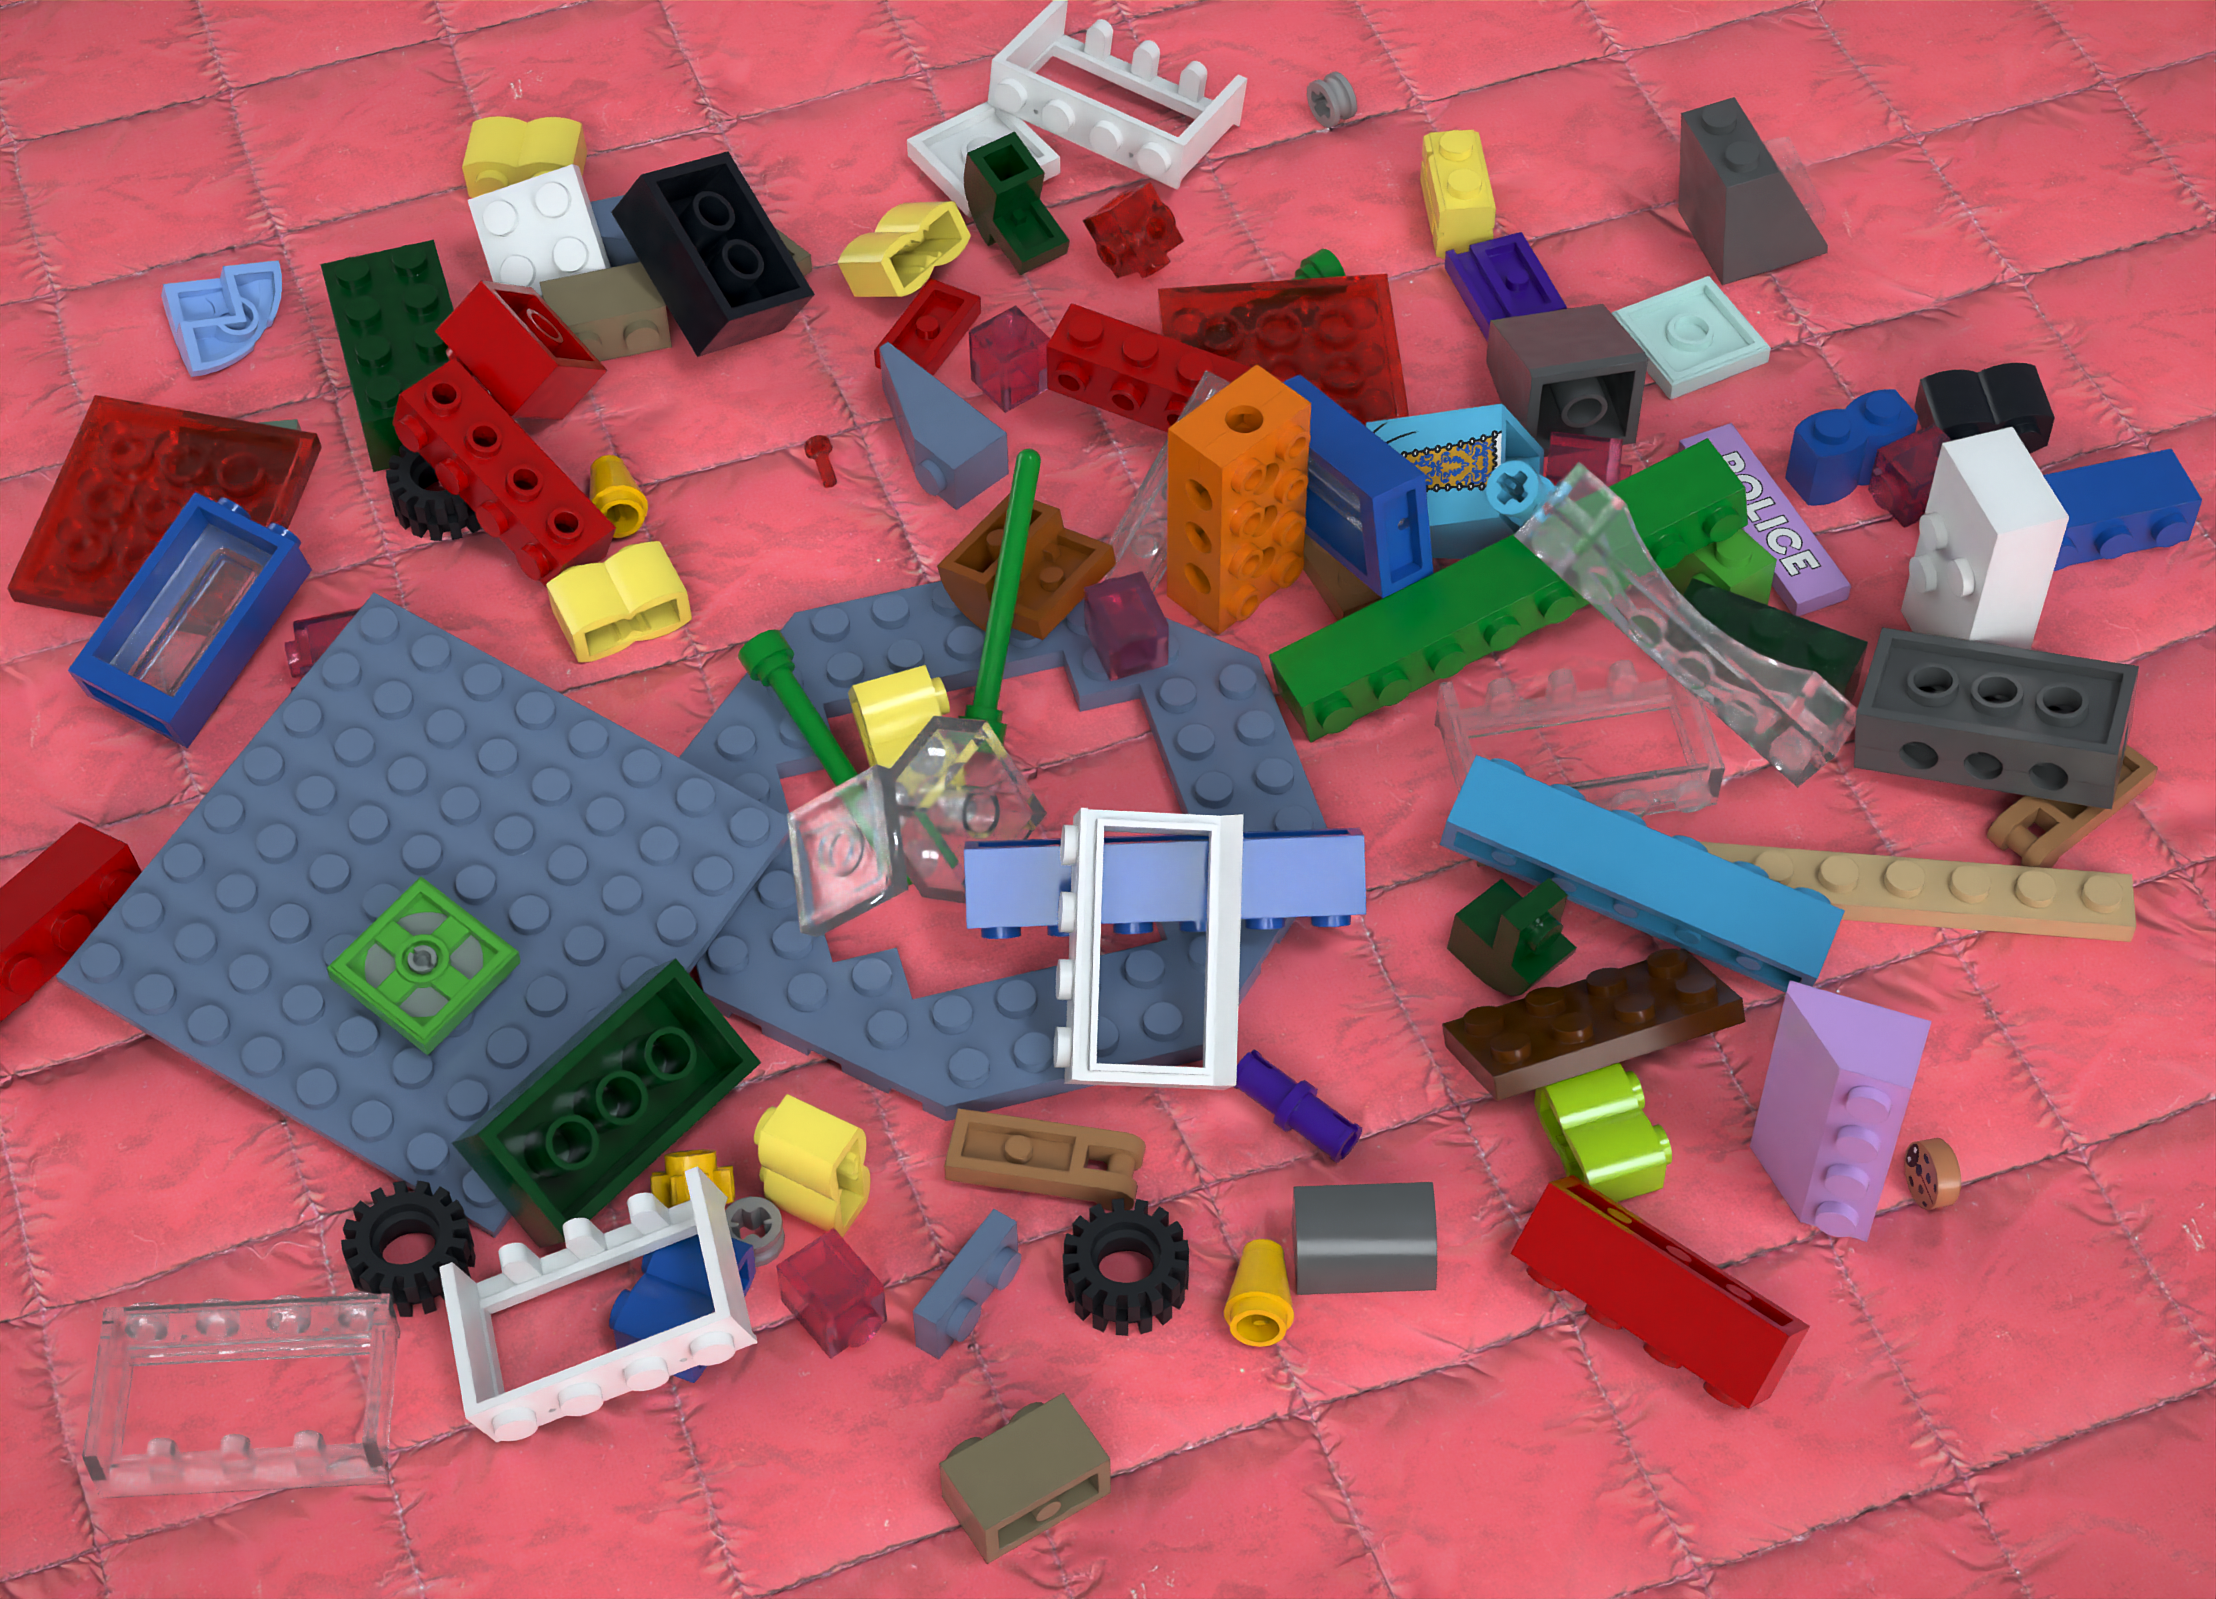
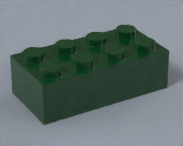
[320,240,473,472]
[452,958,761,1248]

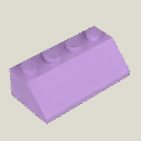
[1750,980,1932,1242]

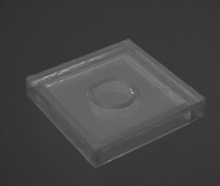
[787,764,908,937]

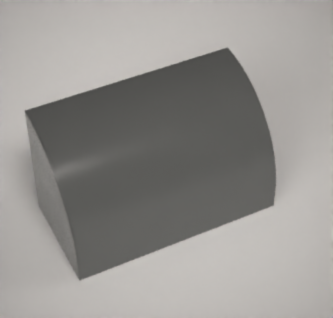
[1291,1182,1437,1295]

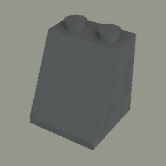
[1678,97,1828,285]
[1486,304,1648,457]

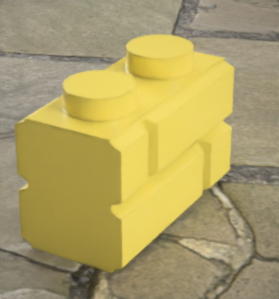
[1420,129,1496,259]

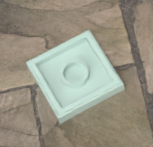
[1611,276,1771,400]

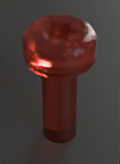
[804,435,837,488]

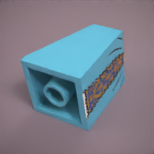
[1366,404,1544,559]

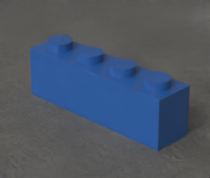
[2043,448,2202,571]

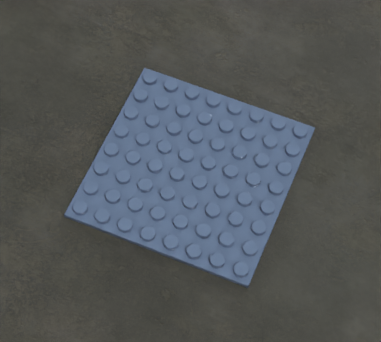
[56,593,796,1238]

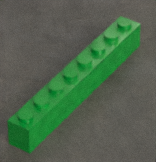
[1269,438,1748,743]

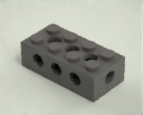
[1854,627,2139,810]

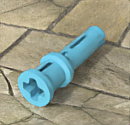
[1486,460,1569,529]

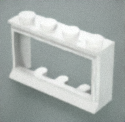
[988,0,1248,189]
[1054,808,1244,1090]
[439,1166,758,1442]

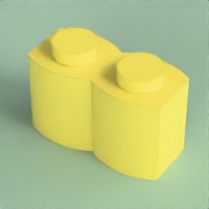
[462,116,587,198]
[838,201,971,297]
[546,541,692,663]
[848,665,968,813]
[754,1094,871,1238]

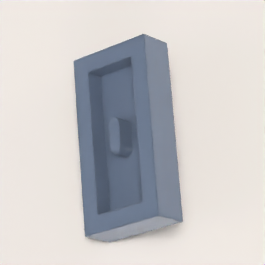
[913,1209,1021,1360]

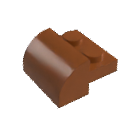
[937,493,1117,640]

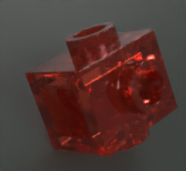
[1082,182,1184,279]

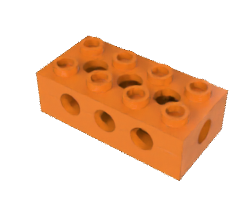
[1167,364,1311,635]

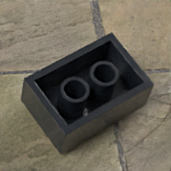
[611,151,815,357]

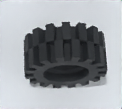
[386,444,481,541]
[341,1180,476,1317]
[1063,1198,1189,1336]

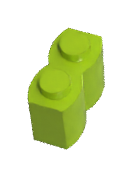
[1534,1063,1672,1202]

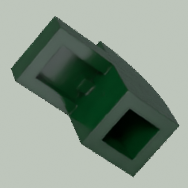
[963,131,1070,275]
[1447,878,1577,996]

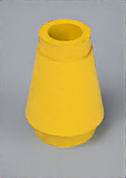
[589,455,648,538]
[1224,1239,1294,1347]

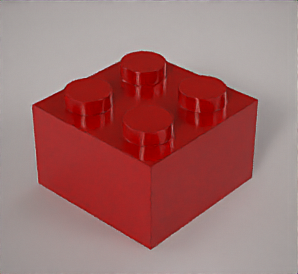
[435,280,608,420]

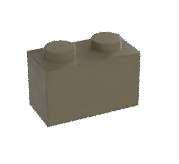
[539,262,672,362]
[939,1393,1111,1564]

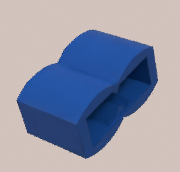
[1785,389,1919,506]
[609,1234,756,1383]

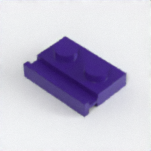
[1444,232,1567,342]

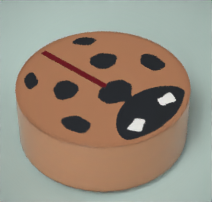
[1905,1138,1961,1210]

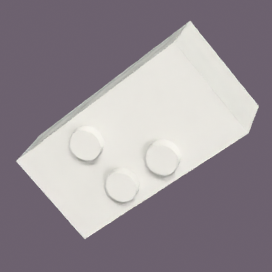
[1901,427,2069,650]

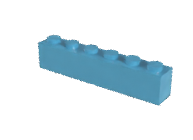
[1439,755,1845,993]

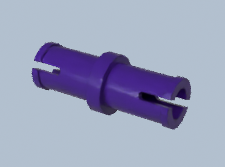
[1234,1049,1362,1163]

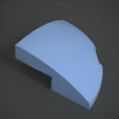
[161,260,282,377]

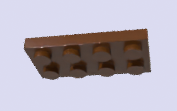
[1442,948,1746,1101]

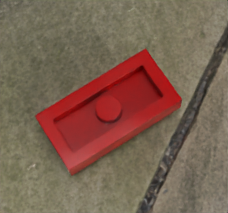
[874,278,981,376]

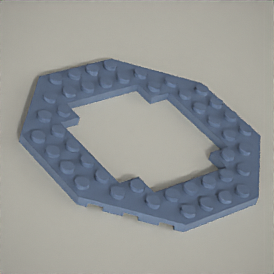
[679,581,1327,1121]

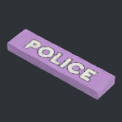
[1678,423,1851,618]

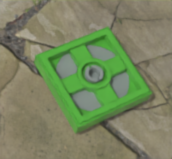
[327,876,521,1056]

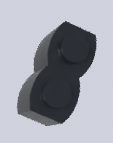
[1914,363,2055,461]

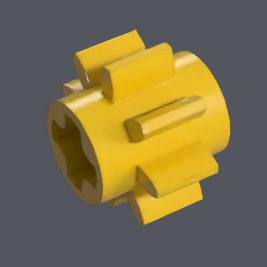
[650,1149,735,1208]

